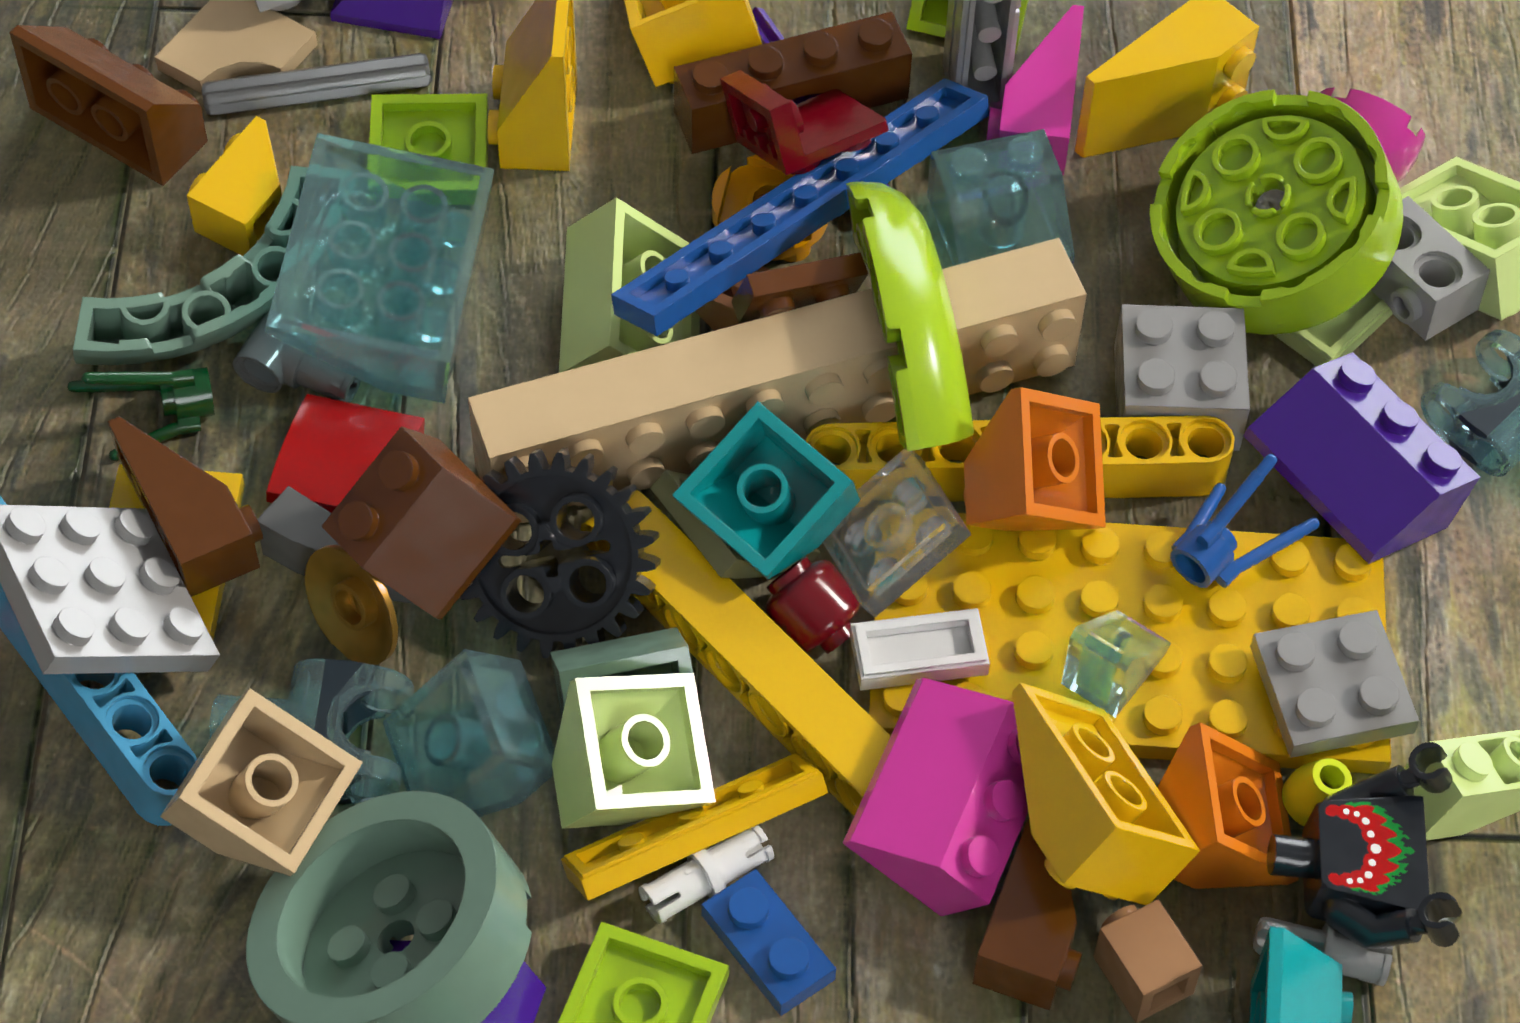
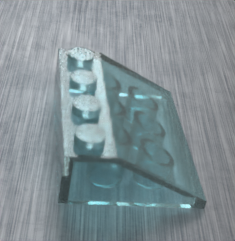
[265,133,495,404]

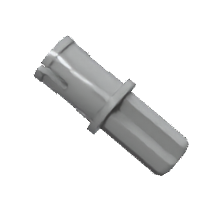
[1253,917,1393,986]

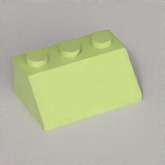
[559,197,700,373]

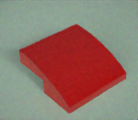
[266,394,425,513]

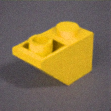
[187,116,282,256]

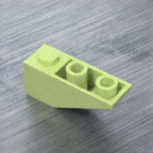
[1404,730,1520,841]

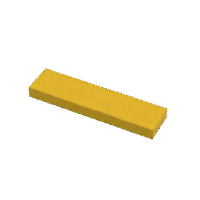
[561,753,828,901]

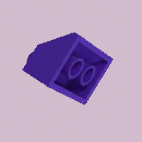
[1243,352,1480,564]

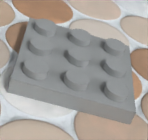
[0,505,220,674]

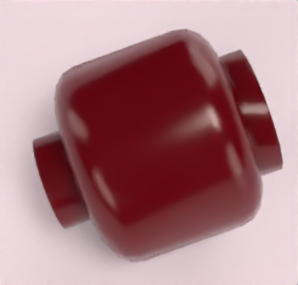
[765,556,861,654]

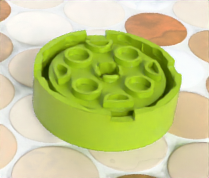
[1150,89,1403,335]

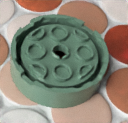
[246,791,532,1023]

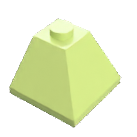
[552,673,715,829]

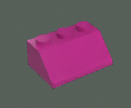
[843,678,1028,917]

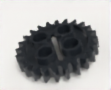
[460,448,661,658]

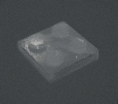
[823,448,972,617]

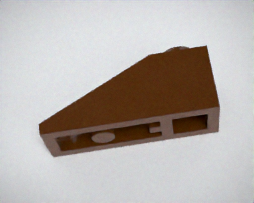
[108,417,264,597]
[972,818,1083,1011]

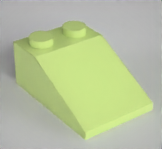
[1400,157,1520,320]

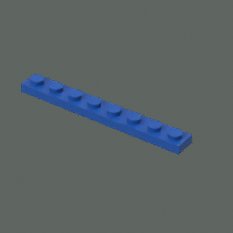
[611,78,989,336]

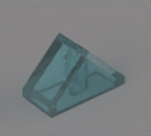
[1061,610,1171,718]

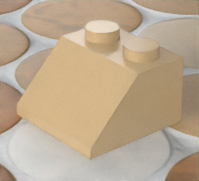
[160,688,363,876]

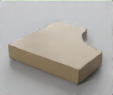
[155,0,318,94]

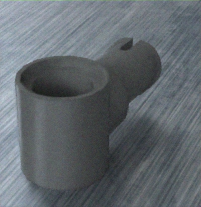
[233,311,361,403]

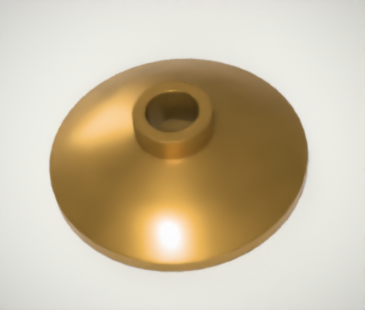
[305,545,398,666]

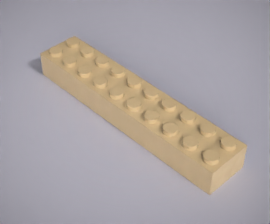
[468,238,1087,523]

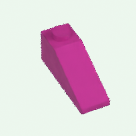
[986,5,1084,175]

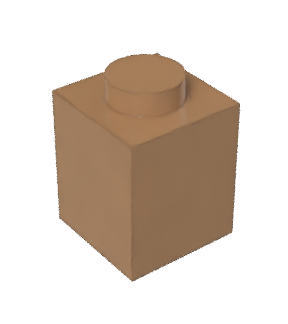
[1093,899,1202,1023]

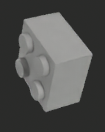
[1114,304,1250,451]

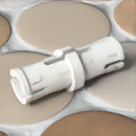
[638,825,774,925]

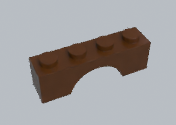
[674,11,912,154]

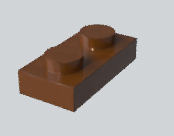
[731,252,868,323]

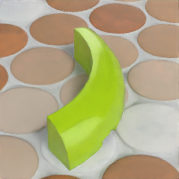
[846,181,974,451]

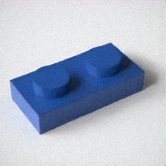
[701,869,836,1016]

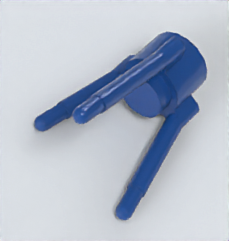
[1170,454,1320,588]

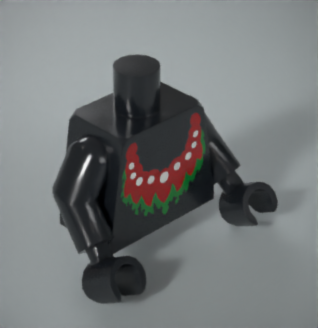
[1267,742,1462,949]

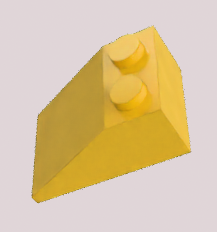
[488,0,578,171]
[624,0,762,87]
[1075,0,1259,158]
[1012,683,1200,905]

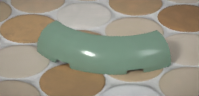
[73,165,351,365]

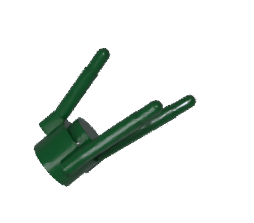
[67,367,215,461]

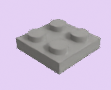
[1250,610,1420,758]

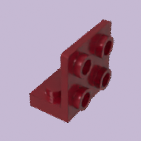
[720,70,889,175]

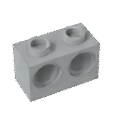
[1371,196,1490,341]

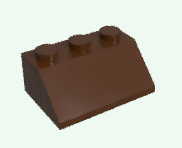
[9,25,208,186]

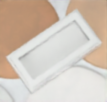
[850,608,990,691]

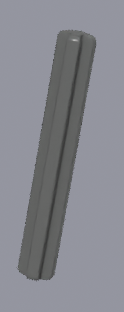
[202,53,431,116]

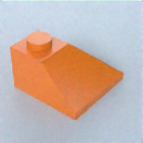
[963,387,1106,531]
[1157,722,1298,889]

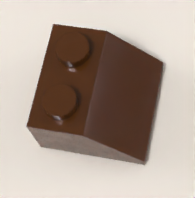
[321,426,522,619]

